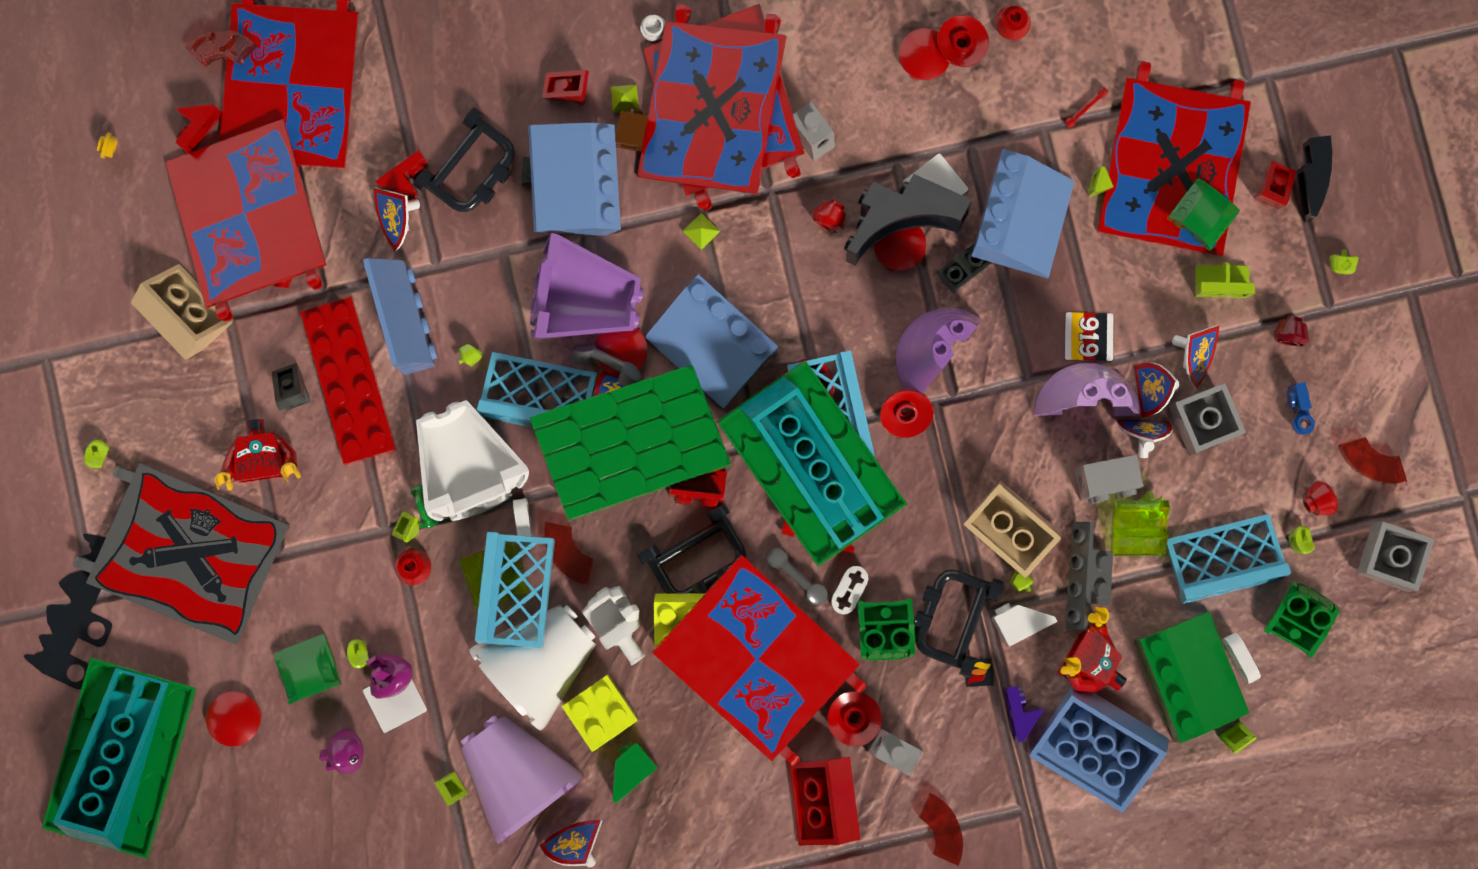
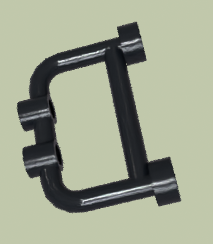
[413,107,515,212]
[637,504,746,594]
[914,569,1004,678]

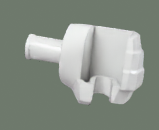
[582,586,645,666]

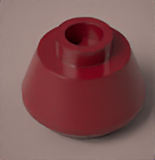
[1272,316,1310,347]

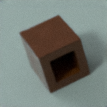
[615,109,648,153]

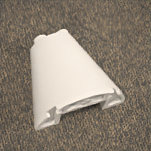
[416,400,529,521]
[469,604,596,730]

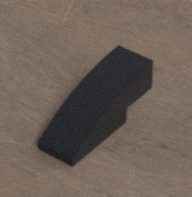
[1296,135,1333,223]

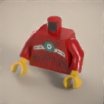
[214,419,301,490]
[1057,607,1127,693]

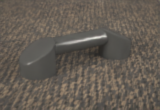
[571,344,641,387]
[766,547,828,606]

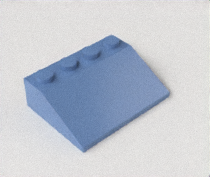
[528,123,621,236]
[971,149,1074,279]
[363,258,438,375]
[645,274,778,409]
[1029,686,1169,813]

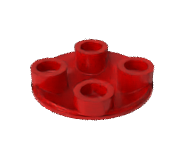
[899,28,950,80]
[873,228,926,271]
[595,328,648,376]
[206,692,262,746]

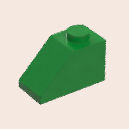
[612,741,658,804]

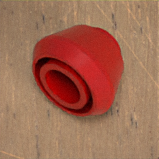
[995,5,1031,40]
[812,199,846,234]
[1303,481,1338,516]
[394,548,431,585]

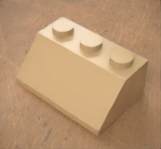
[131,264,234,360]
[963,480,1062,578]

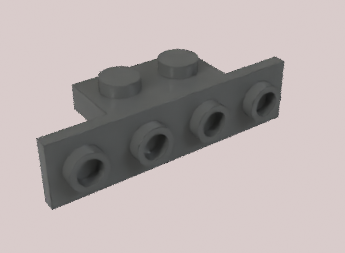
[1066,522,1113,631]

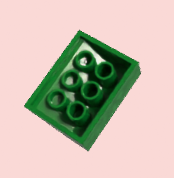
[1134,611,1250,743]

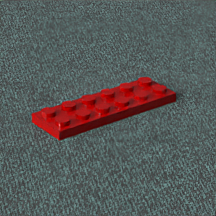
[300,296,397,465]

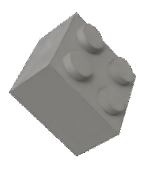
[1168,383,1246,455]
[1074,455,1144,504]
[1356,521,1435,592]

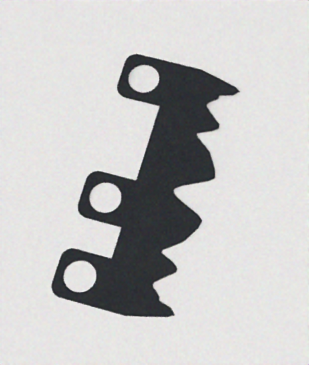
[24,534,112,689]

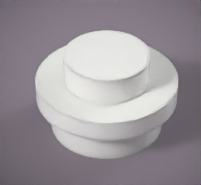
[640,15,665,41]

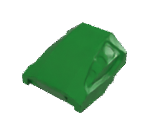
[1167,178,1240,251]
[1264,581,1340,658]
[858,598,916,661]
[273,634,342,705]

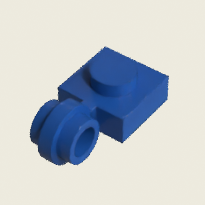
[1286,382,1315,435]

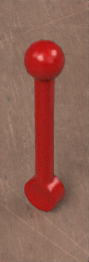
[1065,87,1109,128]

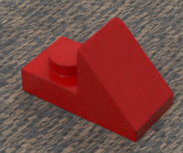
[542,70,589,105]
[175,104,222,153]
[375,150,429,197]
[1255,160,1296,209]

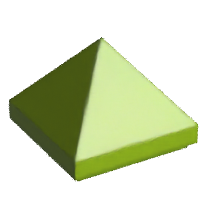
[611,85,639,113]
[1088,166,1113,197]
[683,213,720,250]
[392,511,420,543]
[1218,721,1257,754]
[435,771,468,806]

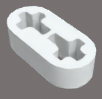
[513,498,535,551]
[831,566,868,614]
[1223,632,1261,684]

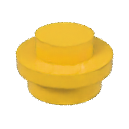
[97,132,118,159]

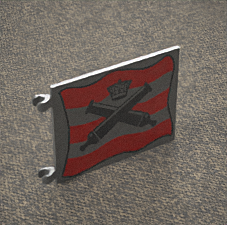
[73,463,289,645]

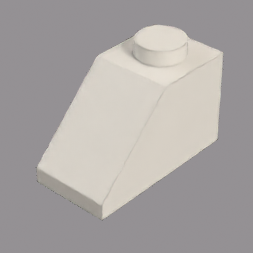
[991,603,1058,647]

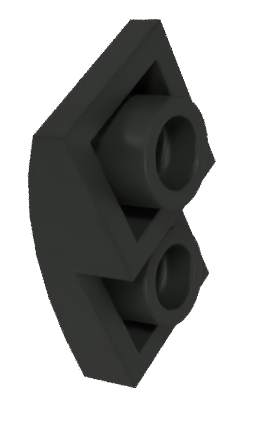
[936,244,993,293]

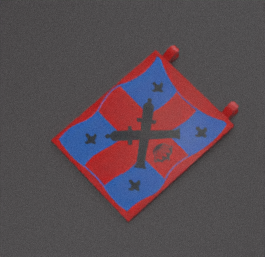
[637,4,787,195]
[1097,61,1251,256]

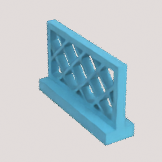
[787,350,875,456]
[477,352,597,428]
[1164,514,1291,604]
[475,532,555,648]

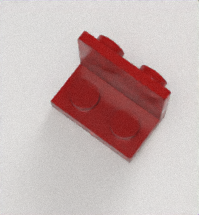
[669,470,727,508]

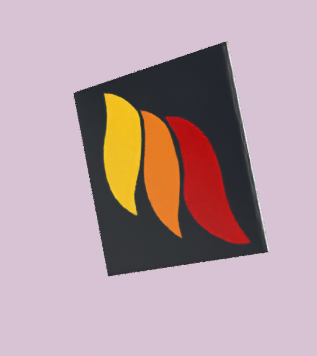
[966,658,994,687]

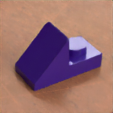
[1004,685,1044,742]

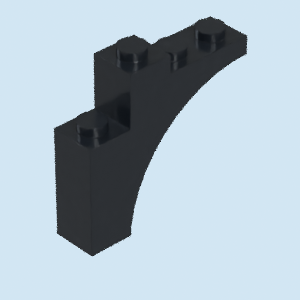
[844,174,972,266]

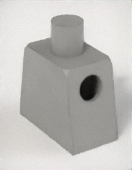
[793,102,835,162]
[866,729,924,776]

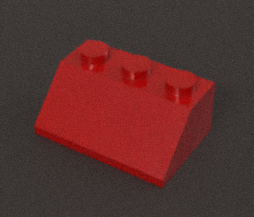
[788,757,861,846]

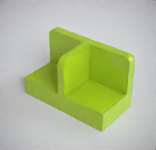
[1195,262,1255,298]

